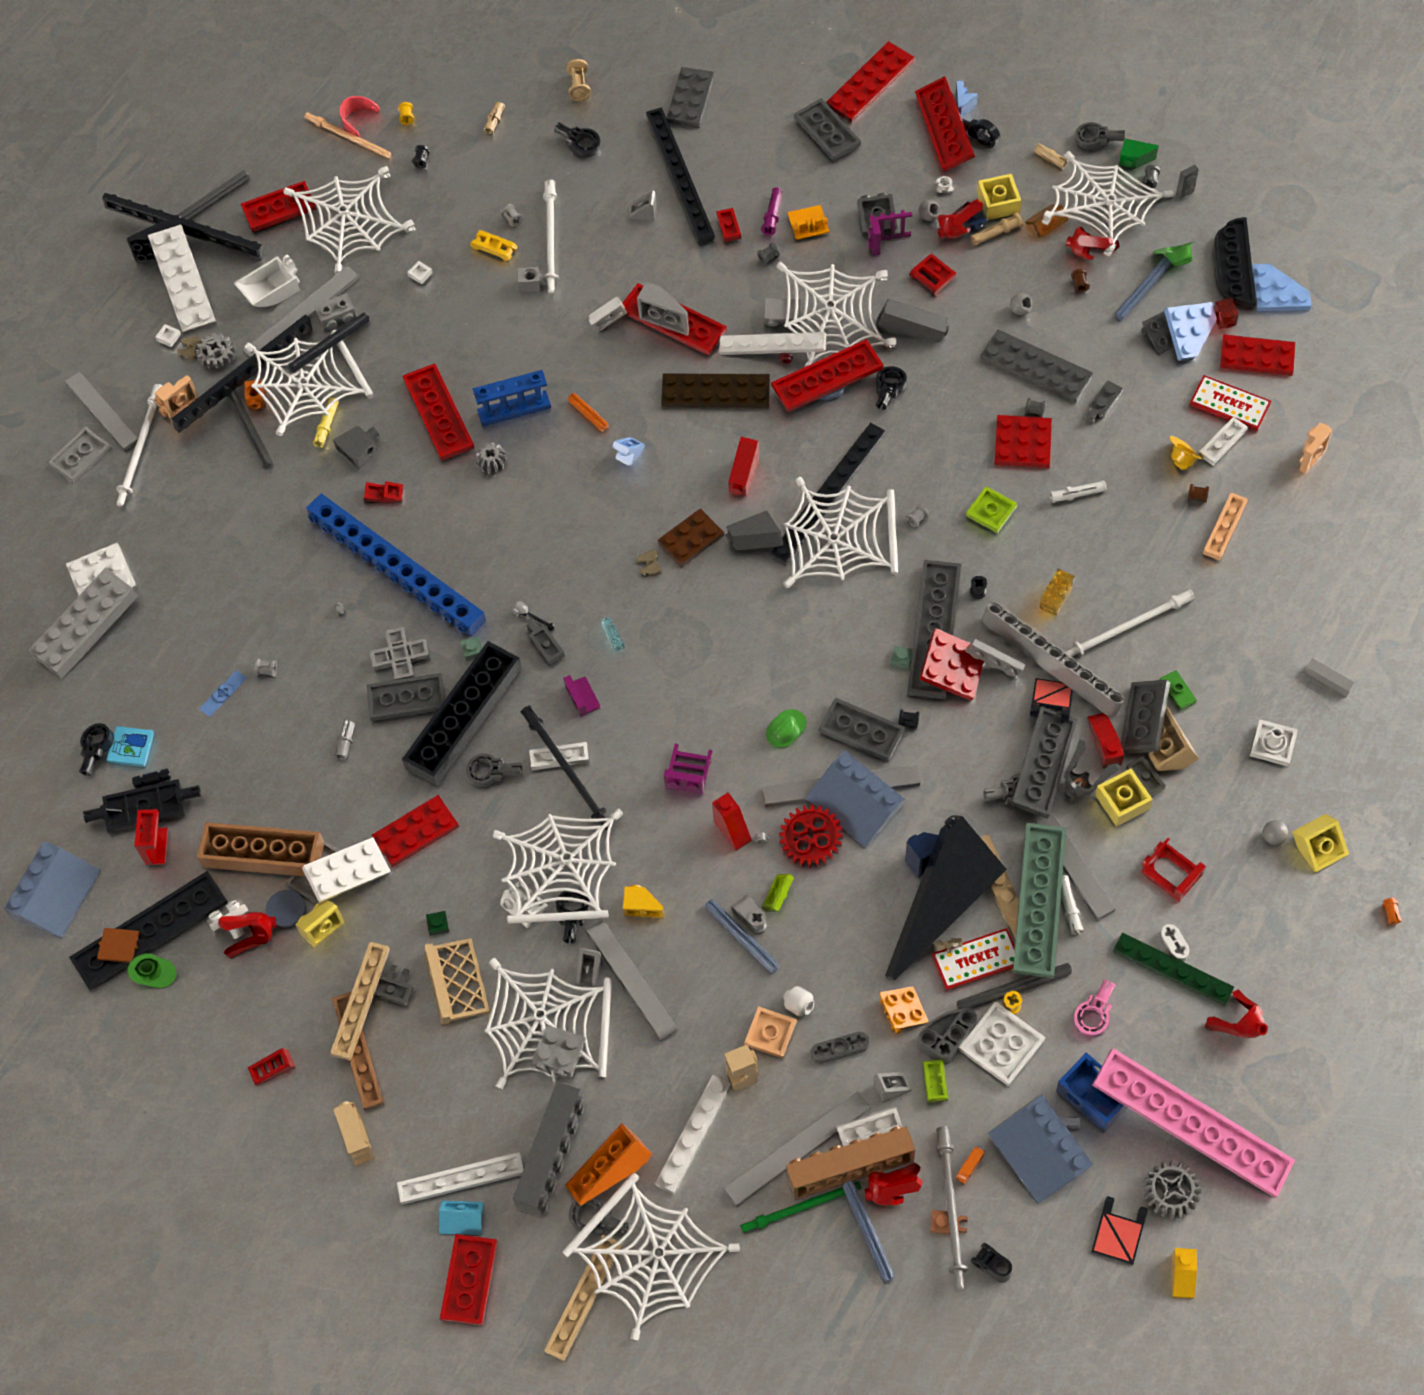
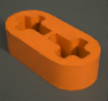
[955,1146,986,1185]

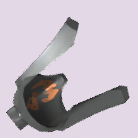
[1064,739,1121,801]

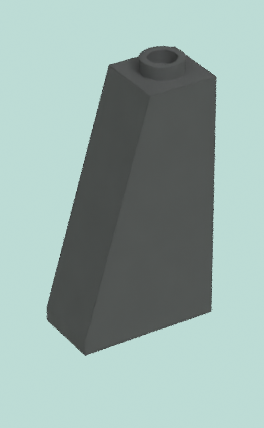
[874,299,949,342]

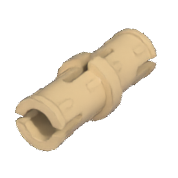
[483,102,505,135]
[1034,143,1068,169]

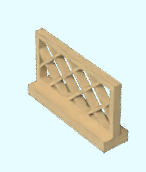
[424,938,490,1026]

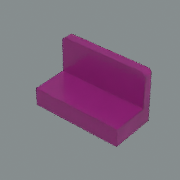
[563,675,600,717]

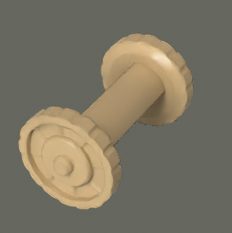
[566,59,591,101]

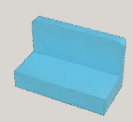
[439,1201,484,1235]

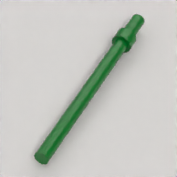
[740,1181,862,1233]

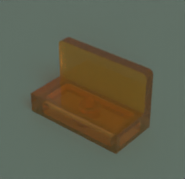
[1025,204,1068,237]

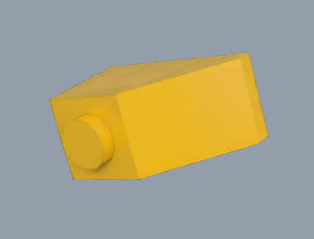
[623,885,664,918]
[1172,1248,1197,1299]

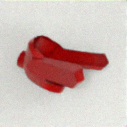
[937,199,983,239]
[1065,226,1120,260]
[218,912,277,958]
[1205,989,1268,1038]
[864,1162,923,1206]

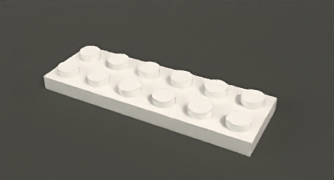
[148,225,217,334]

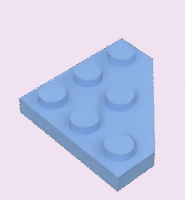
[1252,264,1312,312]
[1164,302,1217,361]

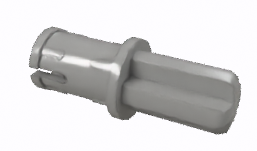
[335,721,355,759]

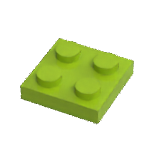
[966,486,1017,534]

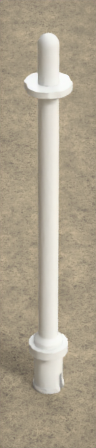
[543,179,559,294]
[116,384,162,507]
[1066,589,1195,658]

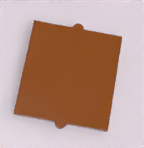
[97,928,139,963]

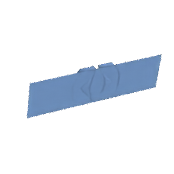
[200,670,247,717]

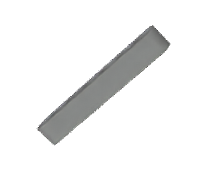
[586,920,677,1040]

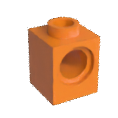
[244,379,266,409]

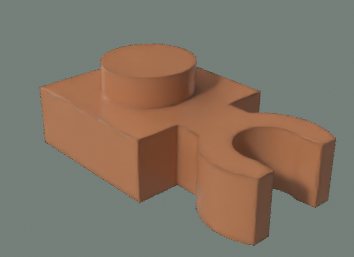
[930,1210,968,1235]

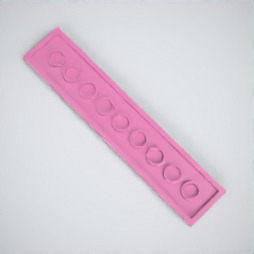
[1092,1048,1295,1198]

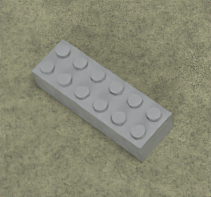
[29,567,138,679]

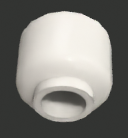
[783,986,815,1017]

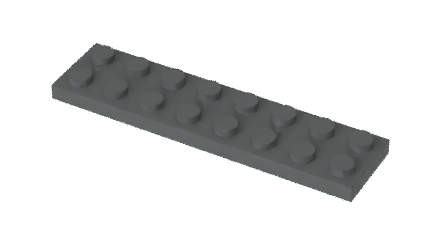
[907,560,961,699]

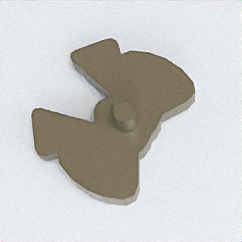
[177,337,202,360]
[636,550,662,576]
[934,938,963,953]

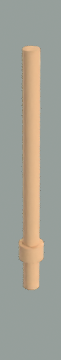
[304,113,391,159]

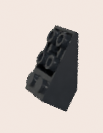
[127,219,181,261]

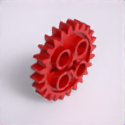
[779,804,843,868]

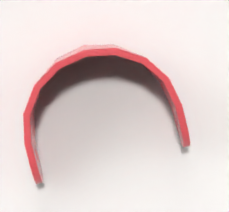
[340,96,380,137]

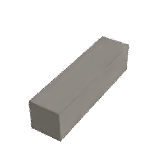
[1304,658,1355,697]

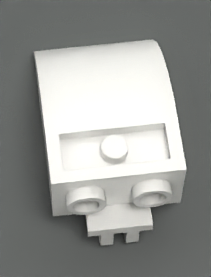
[234,255,300,307]

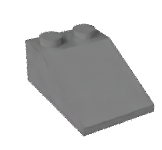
[637,282,689,336]

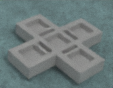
[370,627,430,680]

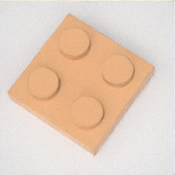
[744,1006,797,1059]

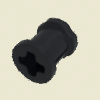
[412,145,430,168]
[970,576,987,599]
[898,709,920,729]

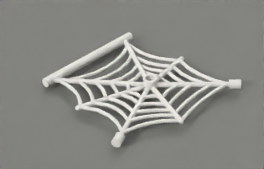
[245,330,374,436]
[783,477,898,588]
[493,809,623,924]
[484,958,612,1090]
[562,1173,740,1341]

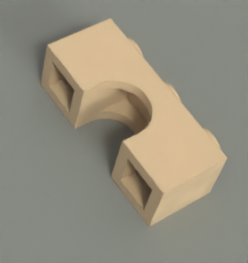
[724,1044,759,1092]

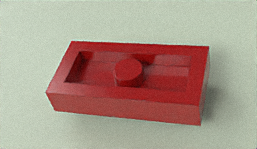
[716,208,741,242]

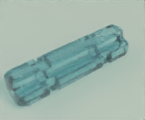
[602,617,625,651]

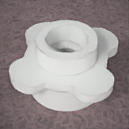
[936,176,954,193]

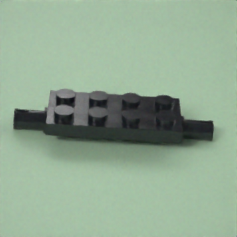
[83,779,201,834]

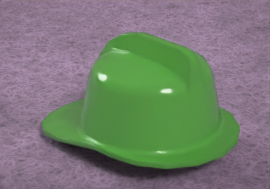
[1153,242,1194,266]
[766,709,807,748]
[127,953,176,988]

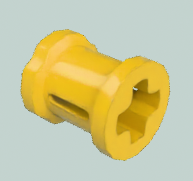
[398,102,414,125]
[1003,991,1022,1015]

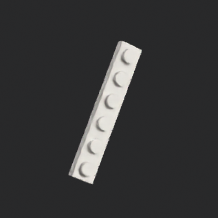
[719,332,826,355]
[655,1075,731,1195]
[397,1152,524,1205]

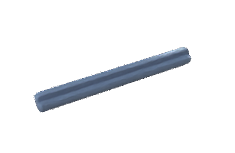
[1115,257,1171,320]
[706,899,779,973]
[843,1181,895,1282]

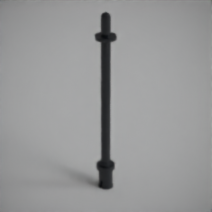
[520,705,609,830]

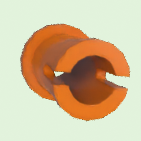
[1382,898,1402,925]

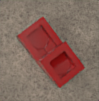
[363,481,403,503]

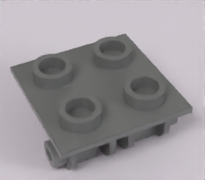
[1141,311,1174,354]

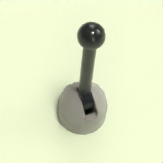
[512,601,555,630]

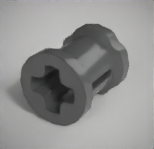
[1142,165,1160,188]
[757,243,780,265]
[1024,398,1046,417]

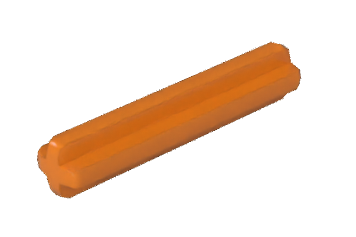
[568,393,609,432]

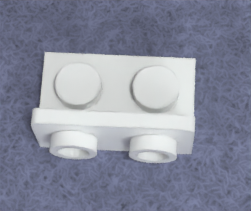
[500,881,548,928]

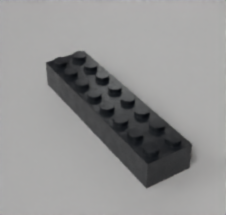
[402,641,522,787]

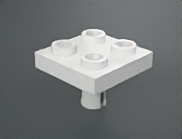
[1250,719,1298,766]
[206,899,248,939]

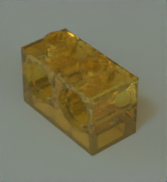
[1039,569,1075,616]

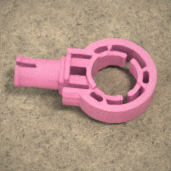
[1074,980,1116,1037]

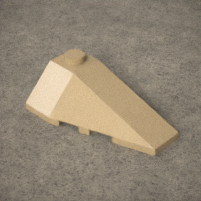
[1149,705,1199,771]

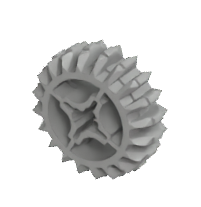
[1143,1161,1201,1219]

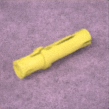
[313,397,339,448]

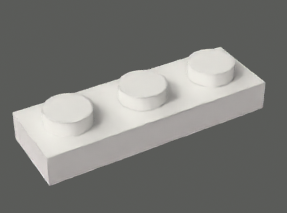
[1199,417,1248,465]
[529,742,589,771]
[836,1106,902,1147]

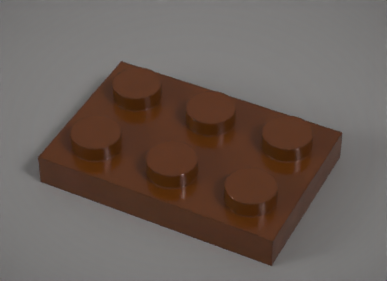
[658,508,724,567]

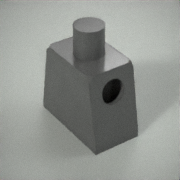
[333,426,379,470]

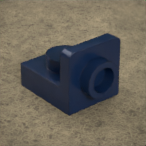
[963,208,988,231]

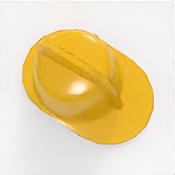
[1169,436,1202,470]

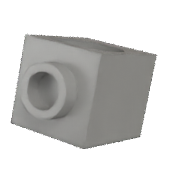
[518,267,544,293]

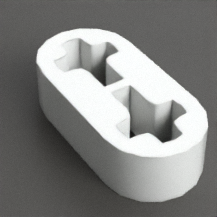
[1160,924,1190,961]

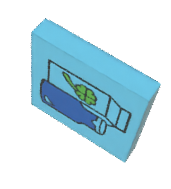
[107,726,154,767]

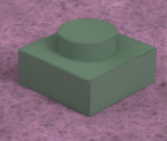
[461,636,482,660]
[890,645,913,669]

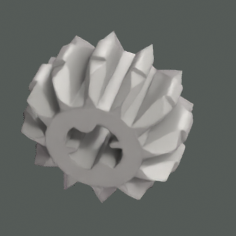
[476,442,507,474]

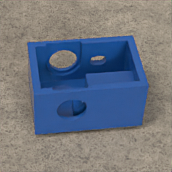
[1056,1052,1128,1133]

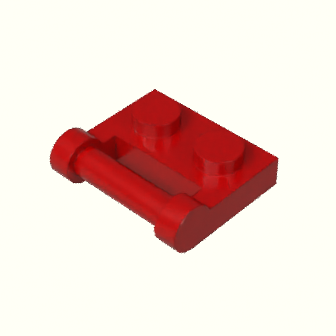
[909,253,957,296]

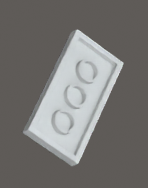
[302,837,391,903]

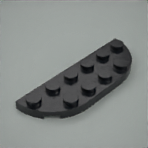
[1213,217,1256,307]

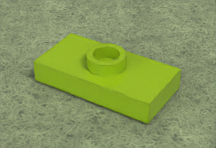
[761,874,794,912]
[922,1060,948,1103]

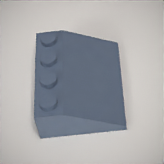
[805,750,905,848]
[4,841,100,939]
[987,1094,1093,1204]

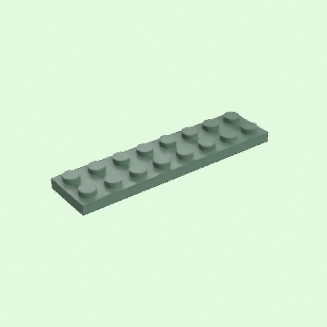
[1012,823,1066,979]

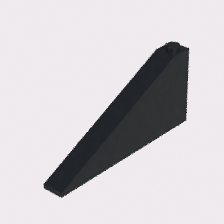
[885,815,1007,980]

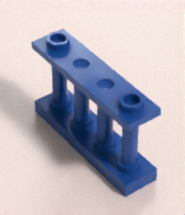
[472,370,551,427]

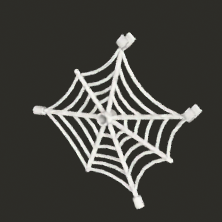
[1042,151,1174,257]
[283,166,416,274]
[776,262,896,367]

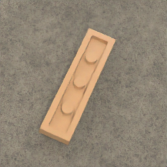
[1203,493,1248,561]

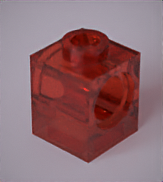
[1214,298,1239,329]

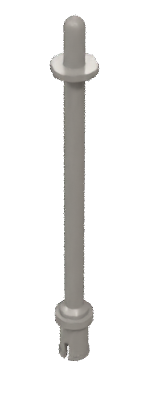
[936,1126,968,1291]

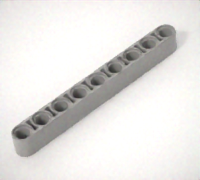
[982,602,1124,716]

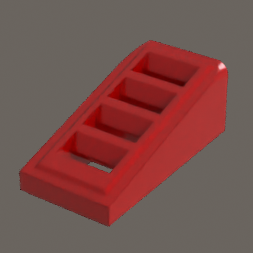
[248,1048,296,1086]

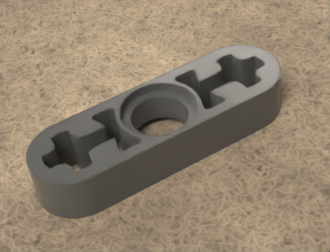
[811,1032,869,1064]

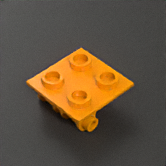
[787,205,830,240]
[879,986,929,1034]

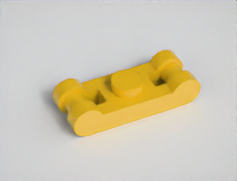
[470,230,517,262]

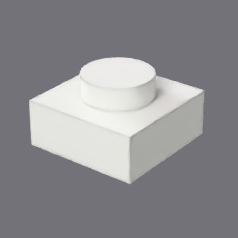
[407,261,433,285]
[155,324,181,347]

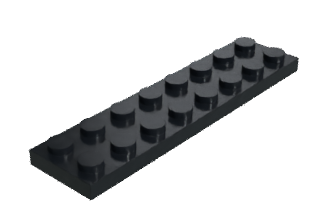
[69,871,228,990]

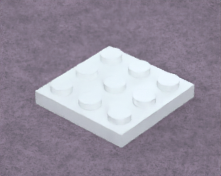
[66,542,137,595]
[959,1001,1046,1087]

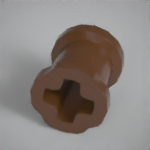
[1071,269,1090,293]
[1188,484,1209,503]

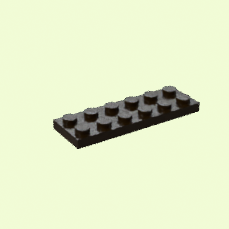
[661,373,770,408]

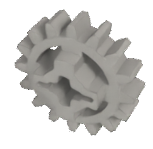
[196,333,235,369]

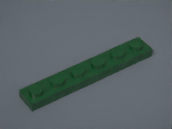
[1113,932,1234,1006]

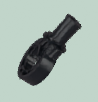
[962,118,1001,148]
[554,122,600,157]
[875,366,907,410]
[79,723,114,776]
[556,889,590,944]

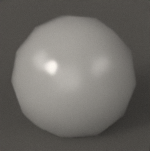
[918,199,940,222]
[1010,293,1033,315]
[1263,820,1288,845]

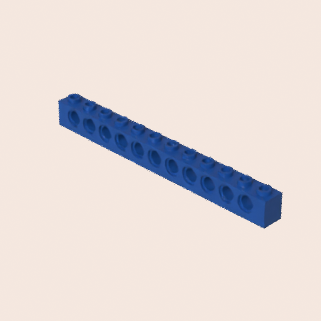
[306,493,486,636]

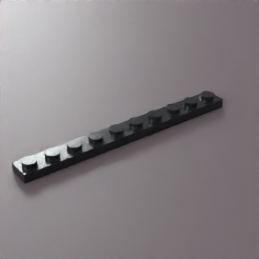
[646,107,715,244]
[102,193,264,260]
[171,314,312,433]
[770,422,886,566]

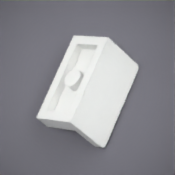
[589,297,627,333]

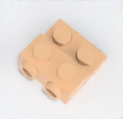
[154,375,198,420]
[1299,422,1333,474]

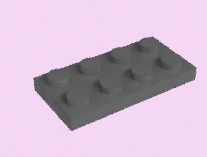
[667,67,714,128]
[794,98,861,161]
[366,673,445,721]
[1121,679,1170,754]
[819,697,905,762]

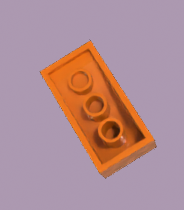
[565,1123,652,1206]

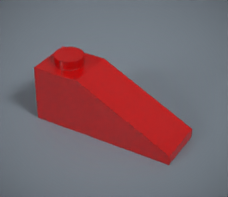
[1087,713,1124,769]

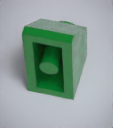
[1119,138,1159,169]

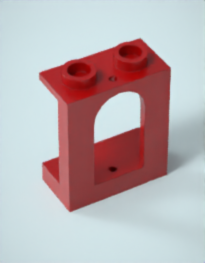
[134,809,168,865]
[1141,838,1206,902]

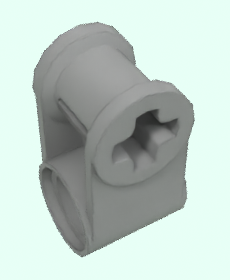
[731,895,767,934]

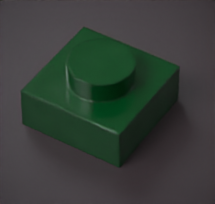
[426,911,449,936]

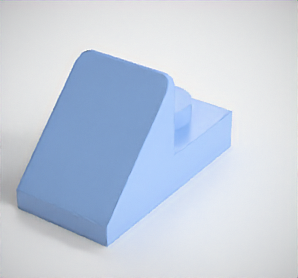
[956,81,978,118]
[612,437,645,466]

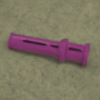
[761,187,783,236]

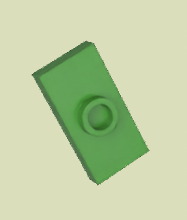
[1160,670,1197,711]

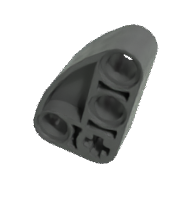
[918,1008,977,1064]

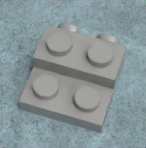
[532,1025,586,1078]

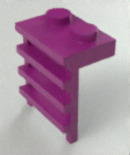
[868,210,912,256]
[664,743,713,795]

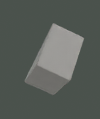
[628,190,657,221]
[575,948,603,988]
[874,1072,911,1103]

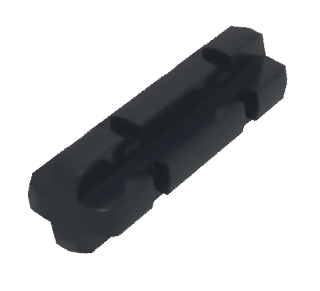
[132,768,171,788]

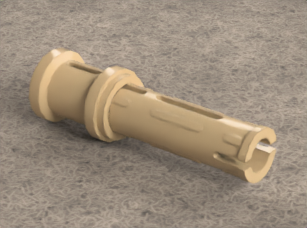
[971,212,1023,246]

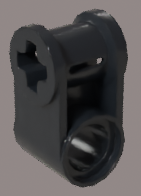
[970,1243,1012,1282]

